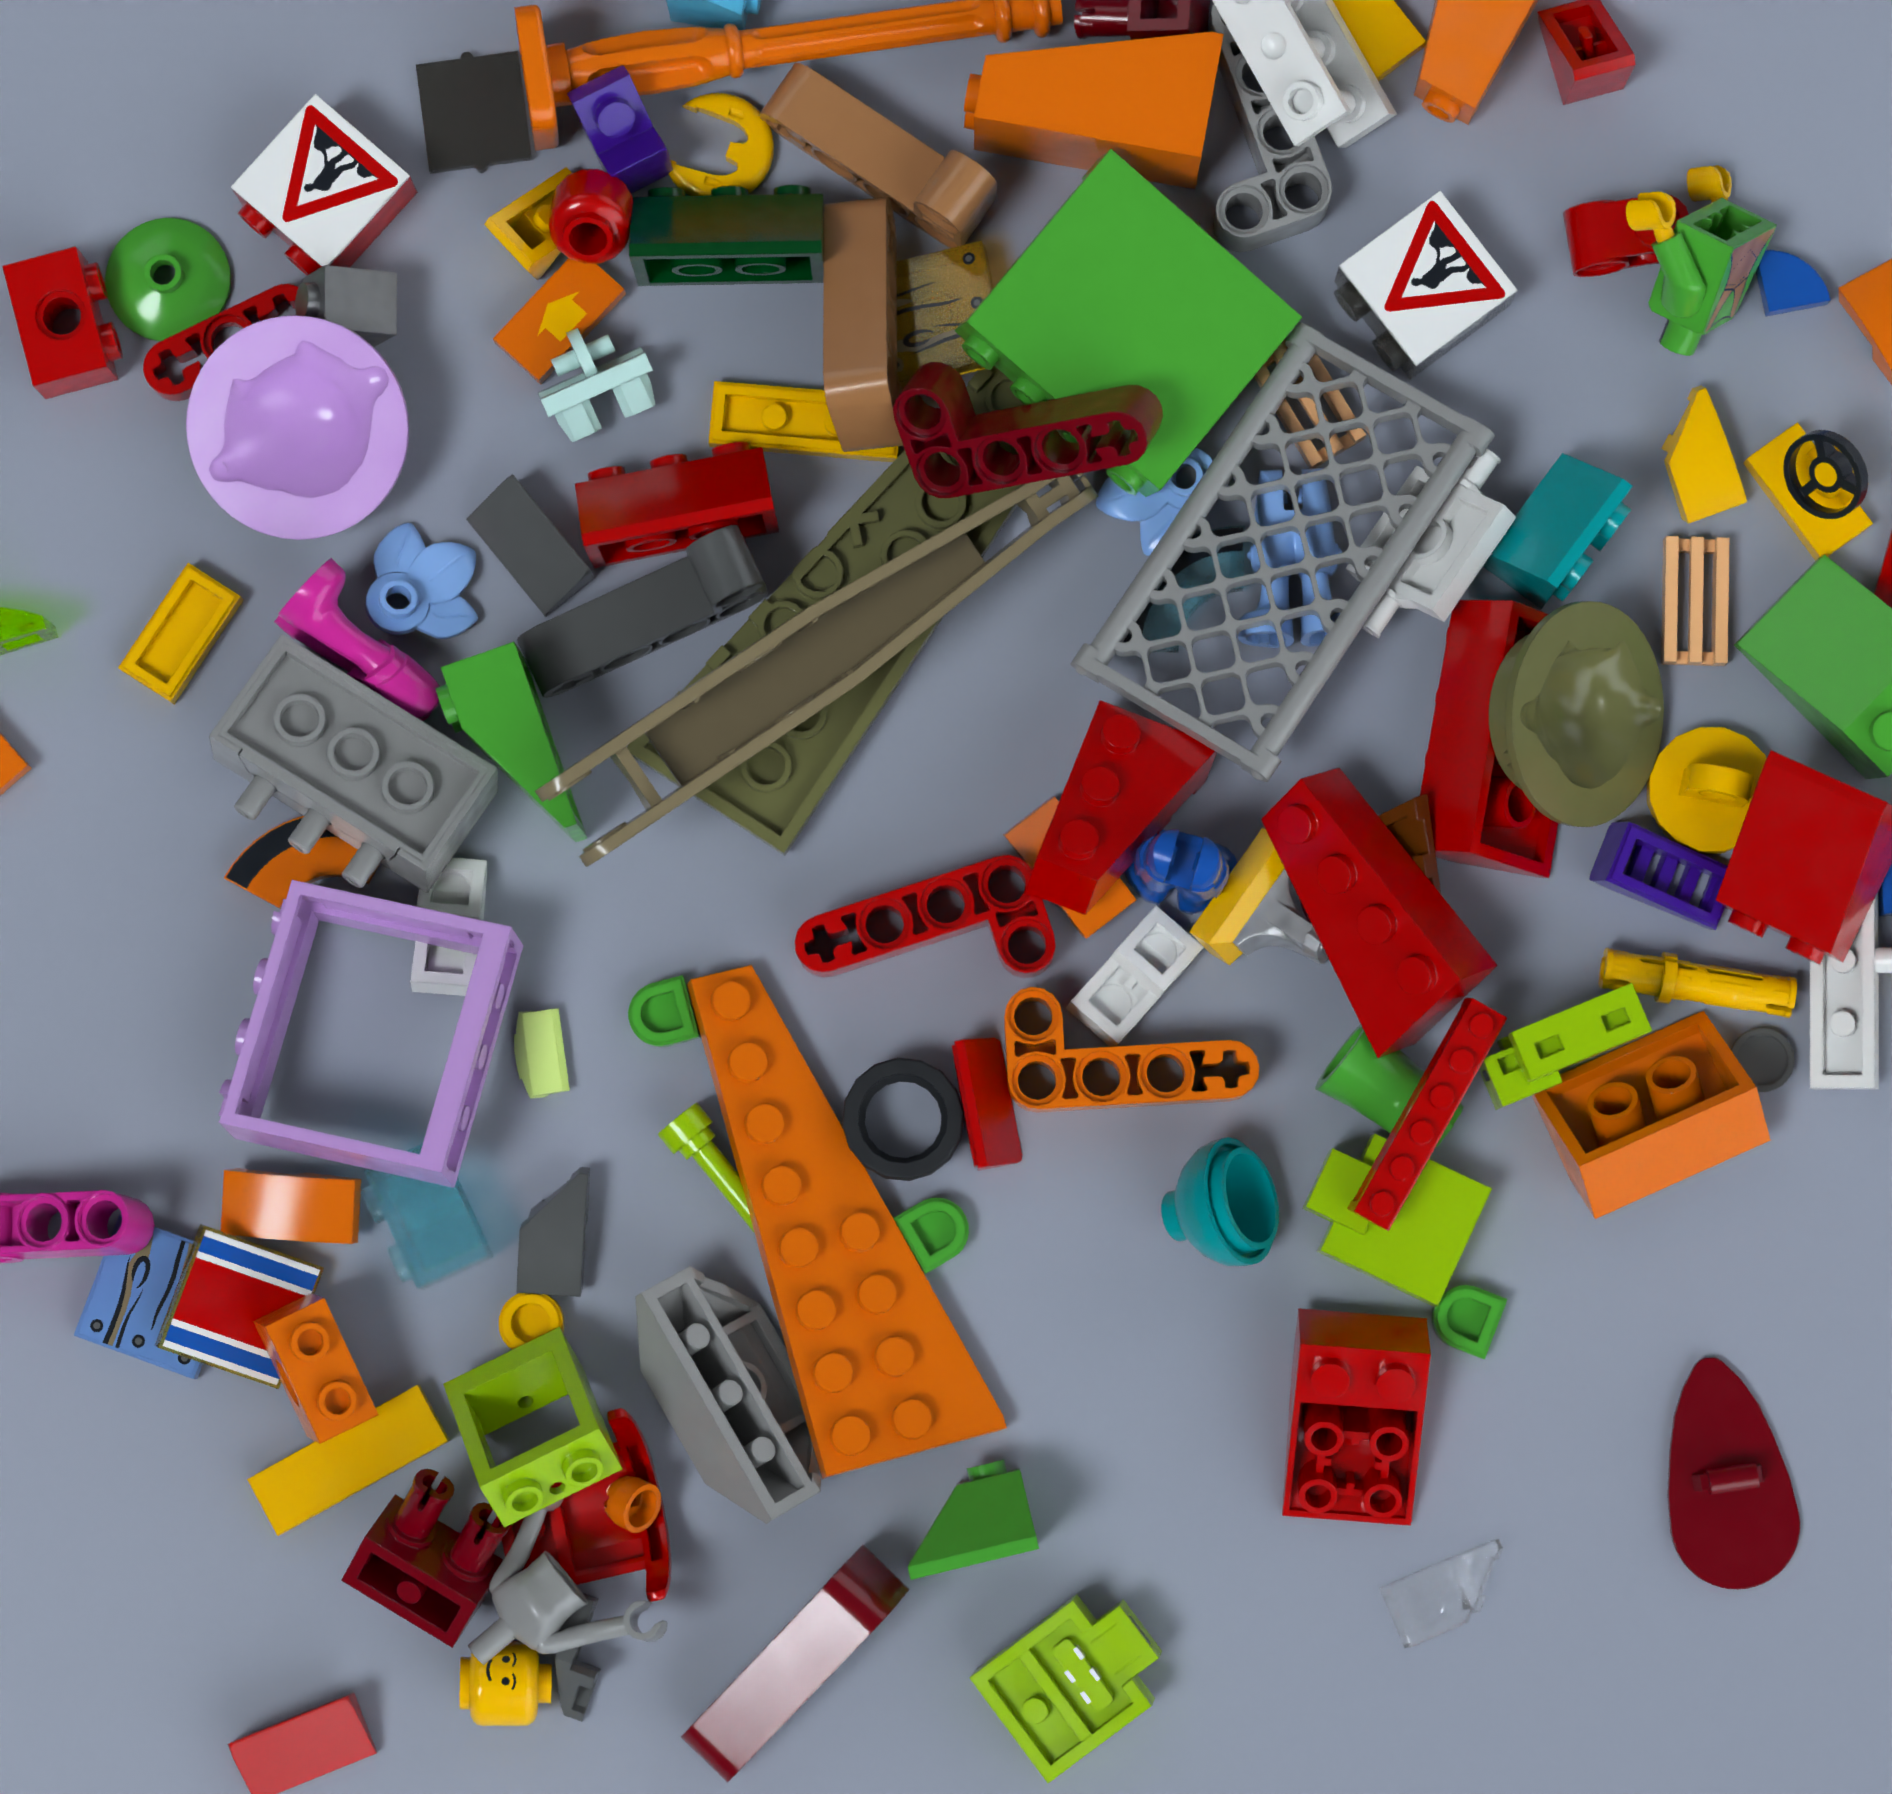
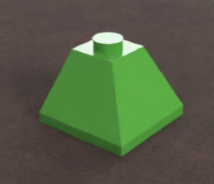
[908,1459,1039,1580]

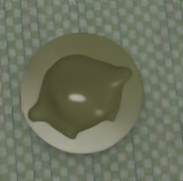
[1489,601,1664,827]

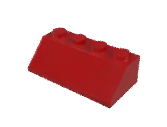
[1420,600,1558,878]

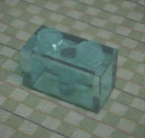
[361,1144,494,1289]

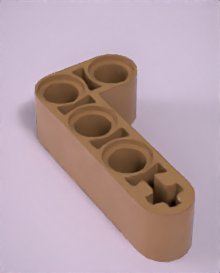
[759,62,997,251]
[823,197,903,452]

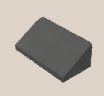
[466,474,595,617]

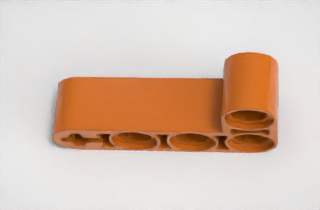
[1004,987,1260,1113]

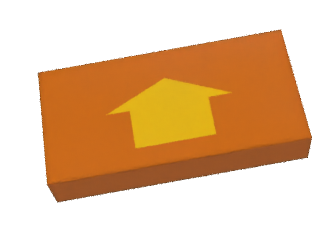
[493,258,626,385]

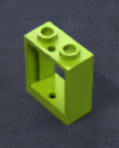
[443,1327,622,1527]

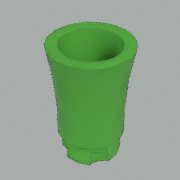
[1315,1024,1464,1147]

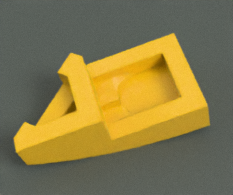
[1661,385,1747,524]

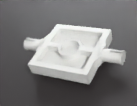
[1345,449,1516,638]

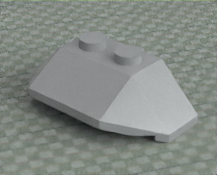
[635,1266,821,1524]

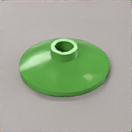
[105,218,231,342]

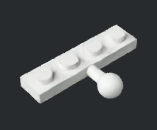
[1810,893,1892,1090]

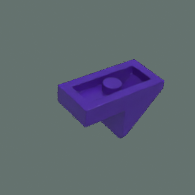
[567,65,673,194]

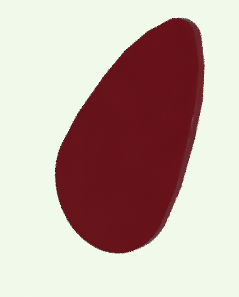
[1667,1358,1800,1590]

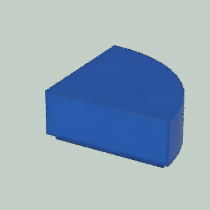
[1756,250,1831,317]

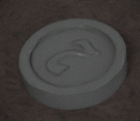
[1731,1028,1795,1092]

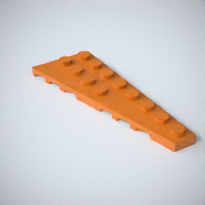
[687,965,1007,1479]

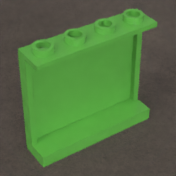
[955,149,1302,497]

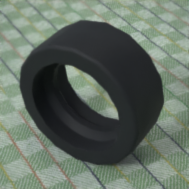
[842,1058,964,1181]

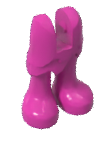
[274,558,440,722]

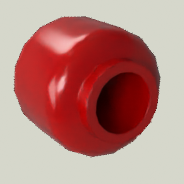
[548,169,633,264]

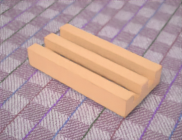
[1254,339,1366,468]
[1661,536,1730,666]

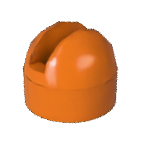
[604,1476,661,1533]

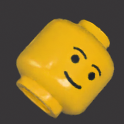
[459,1641,552,1726]

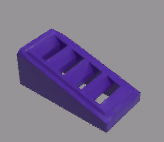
[1589,821,1728,930]

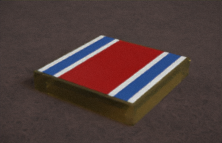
[155,1223,324,1389]

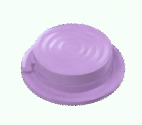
[186,315,409,540]

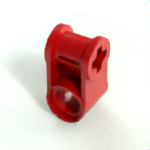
[1563,194,1689,277]

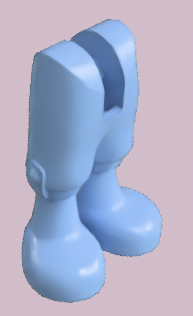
[1238,468,1342,648]

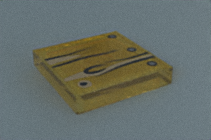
[897,241,995,389]

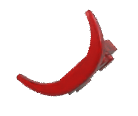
[496,1408,672,1602]

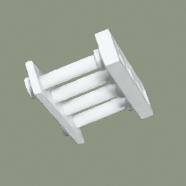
[1212,0,1397,148]

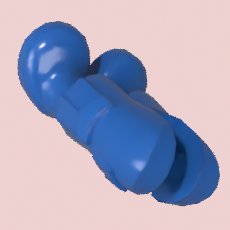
[1124,829,1238,915]

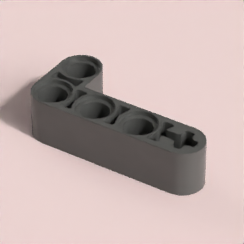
[517,525,768,698]

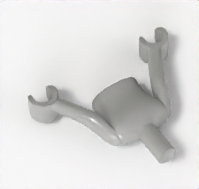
[468,1498,668,1665]

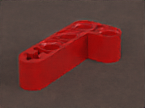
[794,855,1056,978]

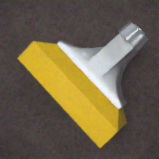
[1189,827,1328,965]

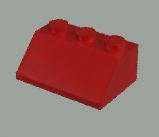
[575,442,779,568]

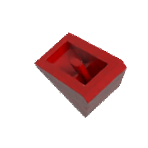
[1537,0,1636,105]

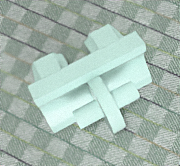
[538,328,656,442]

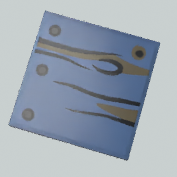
[74,1214,204,1379]

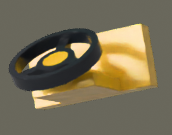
[1743,422,1873,561]

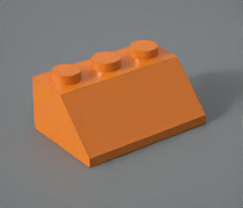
[1532,1010,1771,1219]

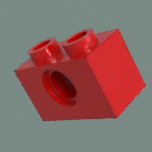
[2,246,123,399]

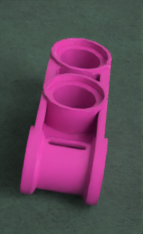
[0,1190,155,1263]

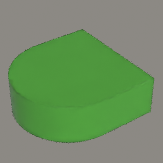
[628,975,700,1047]
[893,1198,969,1274]
[1432,1285,1507,1359]

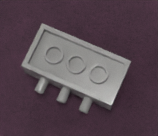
[209,634,498,893]

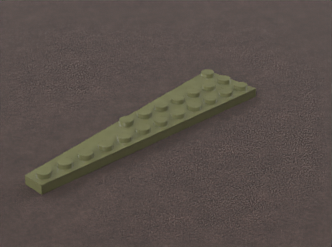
[627,215,1201,856]

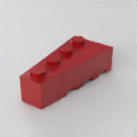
[1261,768,1498,1058]

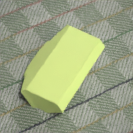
[514,1008,570,1099]

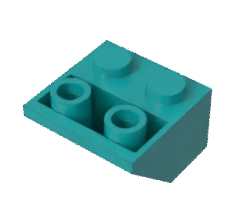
[1483,453,1633,609]

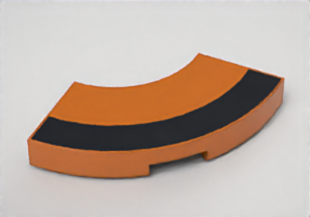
[224,816,380,909]

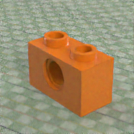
[253,1293,379,1444]

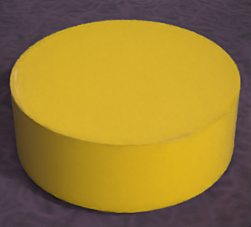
[499,1293,565,1350]

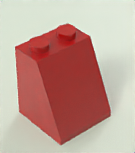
[1716,750,1892,965]

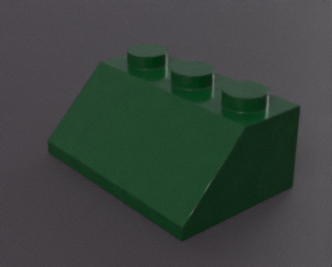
[629,185,825,286]

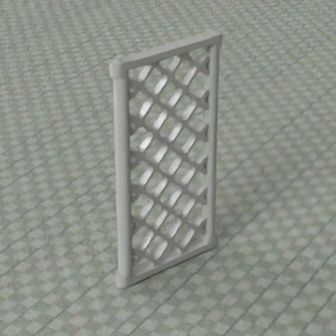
[1071,322,1495,782]

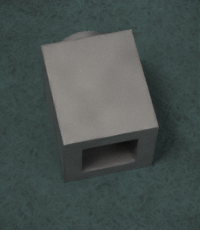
[295,265,397,347]

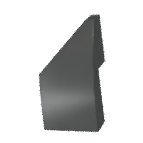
[516,1167,590,1297]
[555,1593,601,1722]

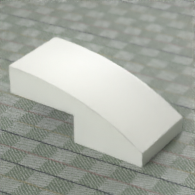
[410,858,487,996]
[1066,905,1204,1047]

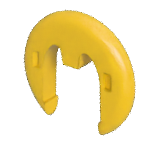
[669,93,774,196]

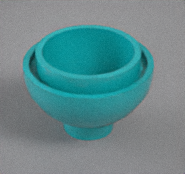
[1161,1137,1279,1266]

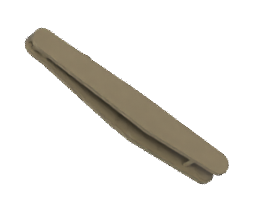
[535,473,1098,867]

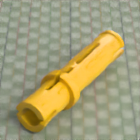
[1598,947,1797,1018]

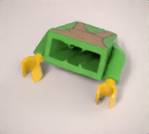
[1626,165,1777,356]

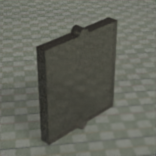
[416,51,533,174]

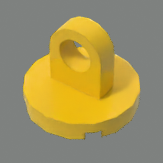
[1647,727,1767,854]

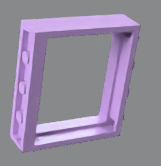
[219,880,523,1188]

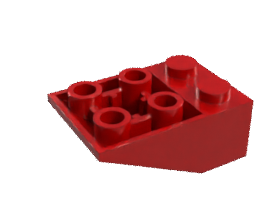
[1282,1308,1431,1526]

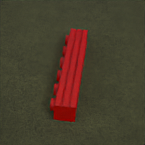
[1347,997,1507,1231]

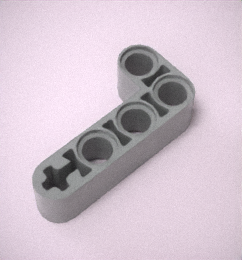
[1208,3,1332,253]

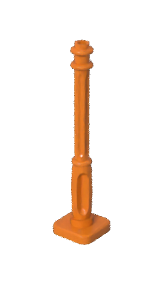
[514,0,1063,151]

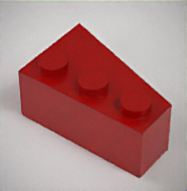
[1025,700,1217,915]

